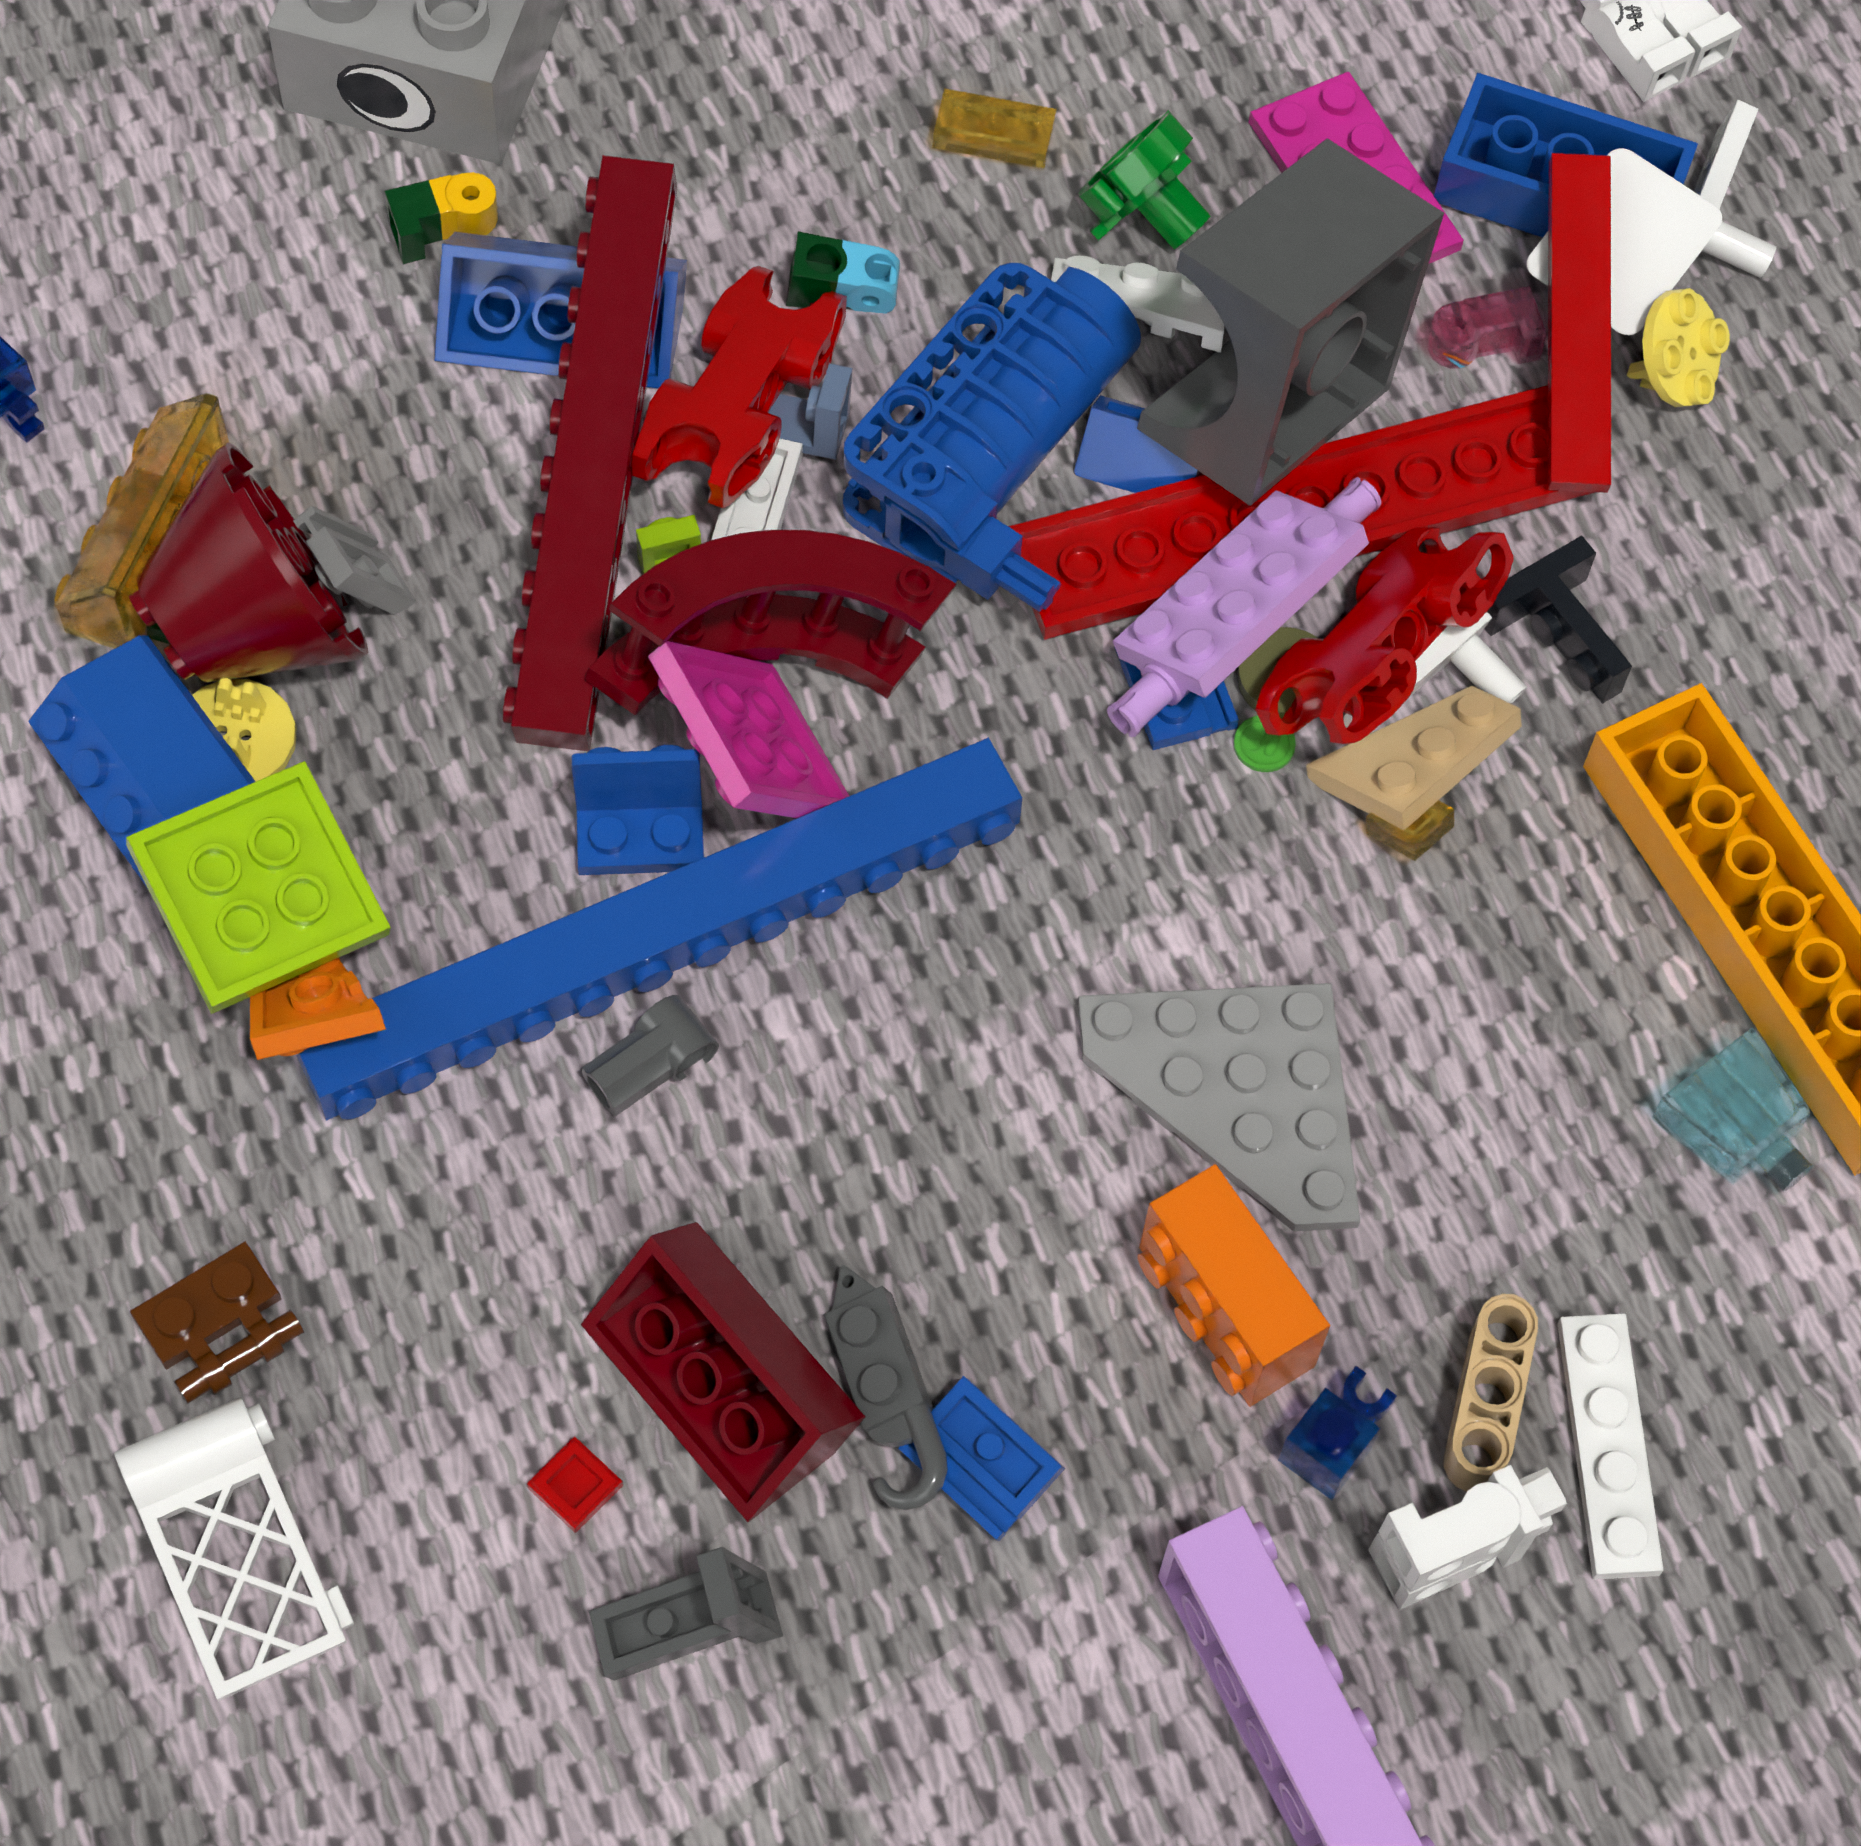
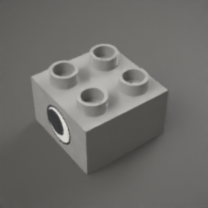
[267,0,568,165]

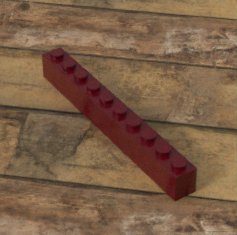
[503,155,677,751]

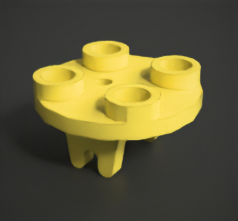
[1627,288,1730,407]
[192,678,297,782]

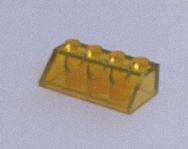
[55,393,229,649]

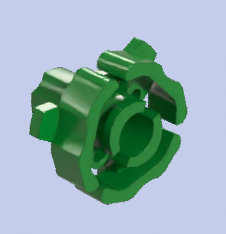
[1078,110,1211,249]

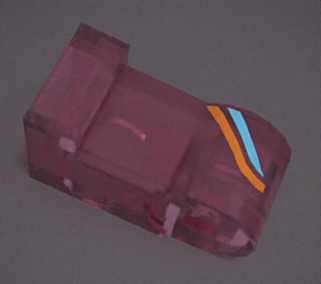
[1427,286,1547,369]

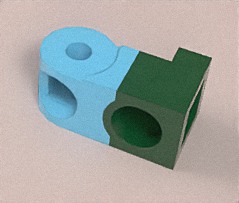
[786,231,900,314]

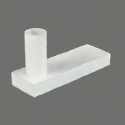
[1694,100,1776,278]
[1343,612,1527,744]

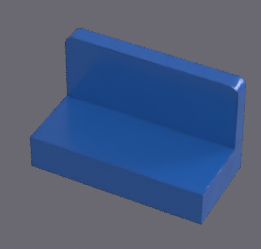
[1074,395,1198,493]

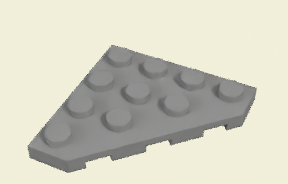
[1077,983,1360,1232]

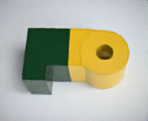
[384,172,498,265]

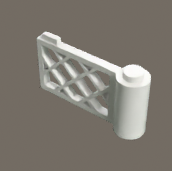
[114,1397,355,1702]

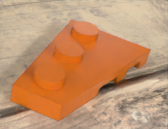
[250,958,386,1060]

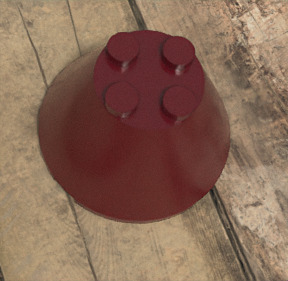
[129,442,368,682]

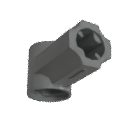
[582,995,719,1116]

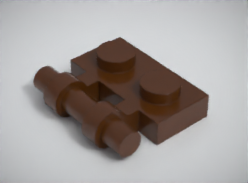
[130,1241,304,1404]

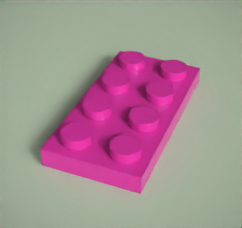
[1248,71,1464,264]

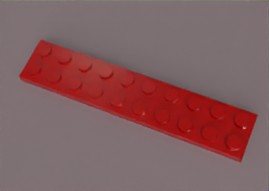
[1008,385,1595,640]

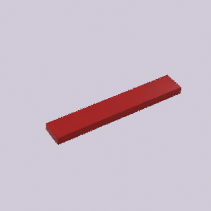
[1548,153,1611,493]

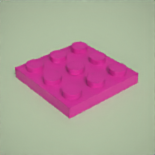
[648,641,849,818]

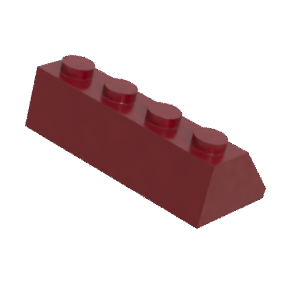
[581,1222,866,1522]

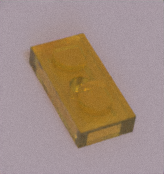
[932,88,1057,169]

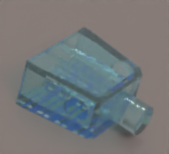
[1652,1028,1813,1192]

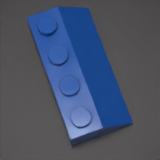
[435,232,687,388]
[28,635,255,887]

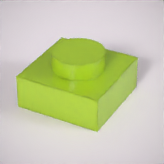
[635,515,701,574]

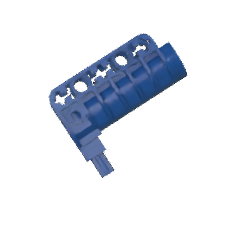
[843,263,1141,612]

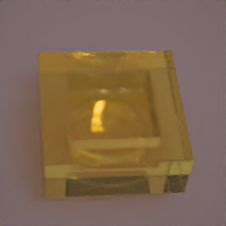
[1366,800,1454,861]

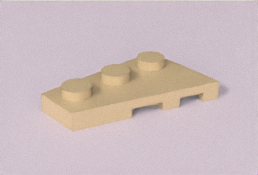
[1306,686,1522,831]

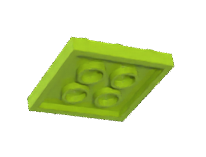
[126,761,391,1014]

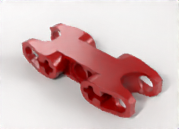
[632,266,847,508]
[1255,527,1514,744]

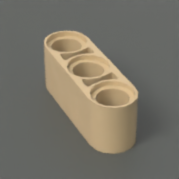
[1444,1294,1538,1492]

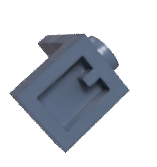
[768,363,853,460]

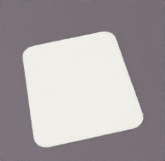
[1527,148,1722,335]

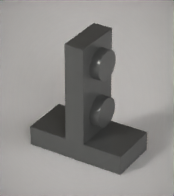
[589,1547,783,1681]

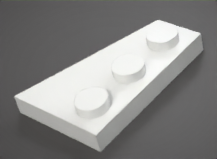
[1051,256,1224,353]

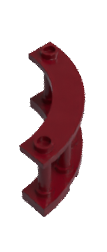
[584,530,957,715]

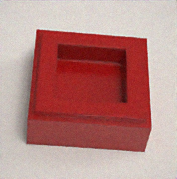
[527,1436,623,1533]

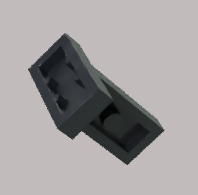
[1484,535,1632,704]

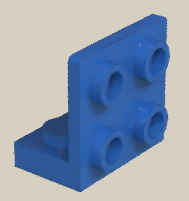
[571,745,704,875]

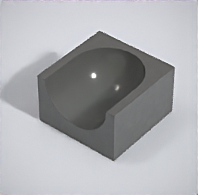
[1137,138,1444,506]

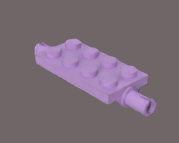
[1107,477,1382,737]

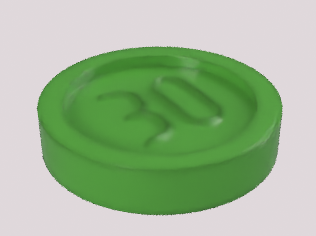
[1234,716,1296,772]

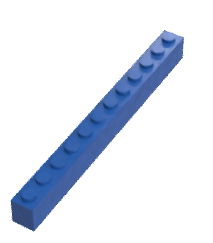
[296,737,1022,1121]

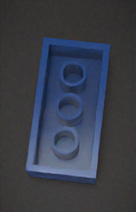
[1434,72,1698,237]

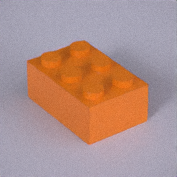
[1137,1164,1331,1407]

